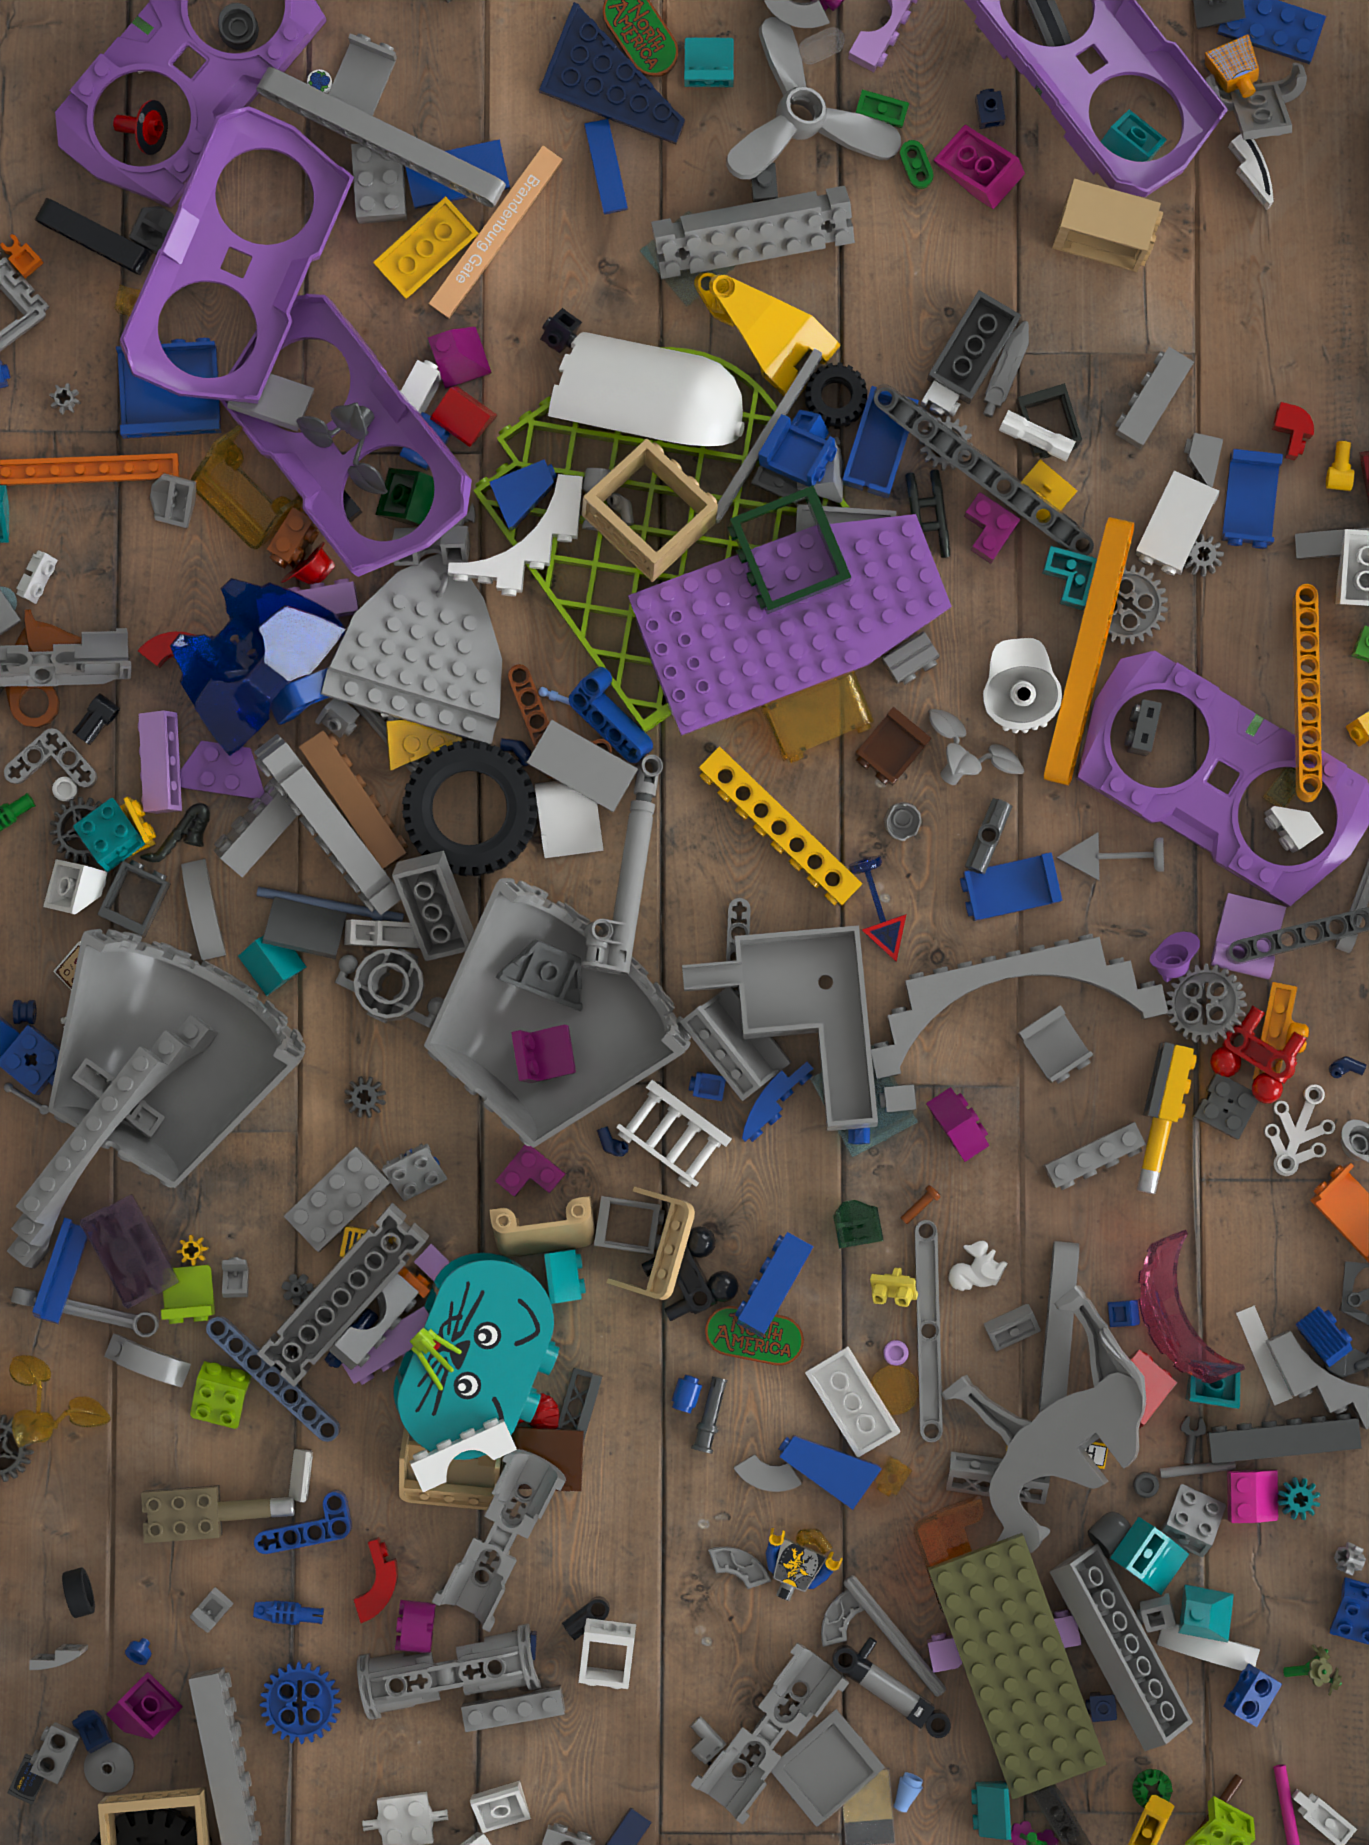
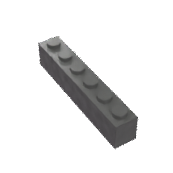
[1206,1413,1362,1464]

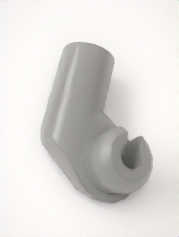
[606,493,634,526]

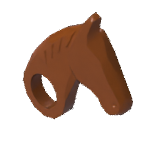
[6,609,82,728]

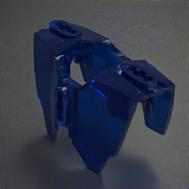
[170,578,346,756]

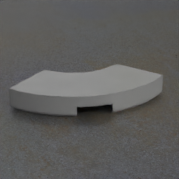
[733,1454,802,1492]
[708,1546,771,1589]
[821,1589,864,1647]

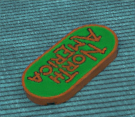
[603,0,678,77]
[705,1306,804,1366]

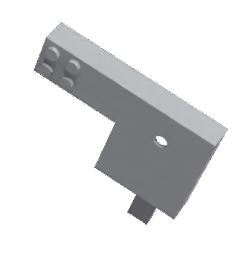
[682,925,878,1131]

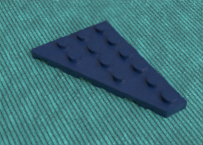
[539,2,685,145]

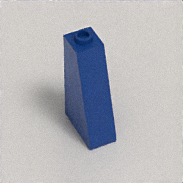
[778,1435,882,1510]

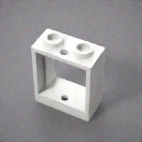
[400,360,442,414]
[579,1618,636,1689]

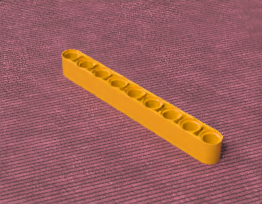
[1292,584,1322,802]

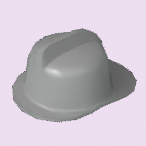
[1340,1119,1369,1163]

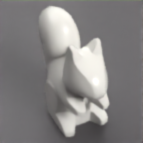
[949,1241,1008,1291]

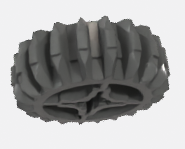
[49,797,103,864]
[0,1414,34,1482]

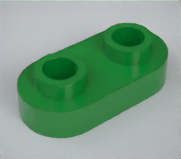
[900,140,934,189]

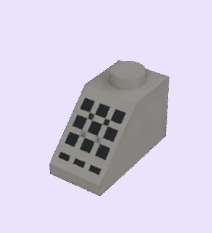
[1184,433,1223,487]

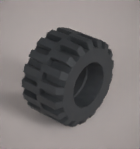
[805,362,867,429]

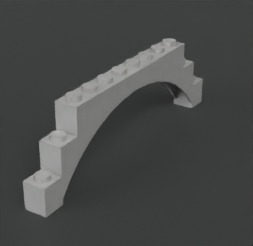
[871,934,1168,1079]
[7,1014,218,1269]

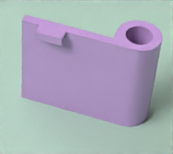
[1210,893,1286,980]

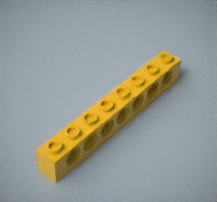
[699,746,863,906]

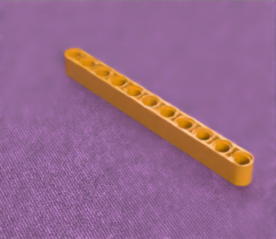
[1044,517,1134,785]

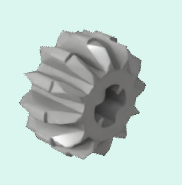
[1184,534,1224,577]

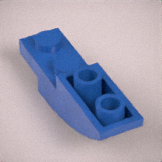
[742,1062,814,1142]

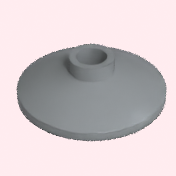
[84,1742,134,1792]

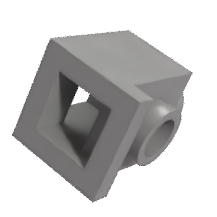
[315,699,360,738]
[1137,1593,1176,1633]

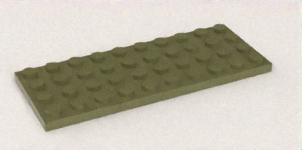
[928,1533,1107,1799]

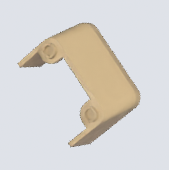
[607,1187,695,1300]
[399,1427,503,1510]

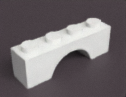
[409,1417,517,1492]

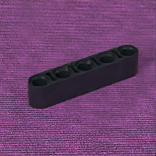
[35,198,152,275]

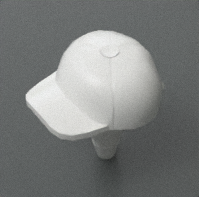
[983,638,1062,733]

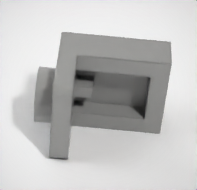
[222,1257,249,1298]
[190,1587,234,1633]

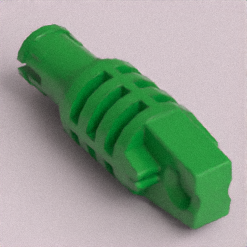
[0,793,36,831]

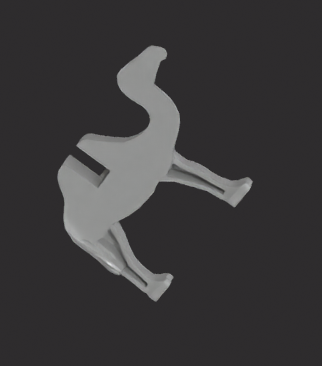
[941,1285,1146,1553]

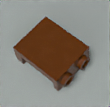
[855,707,932,786]

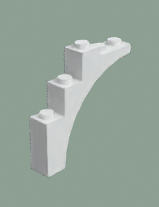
[448,474,584,596]

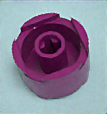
[395,1600,436,1653]

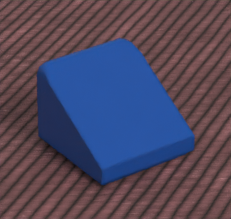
[1108,1300,1140,1327]

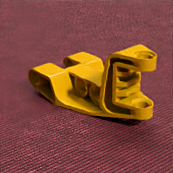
[694,272,841,397]

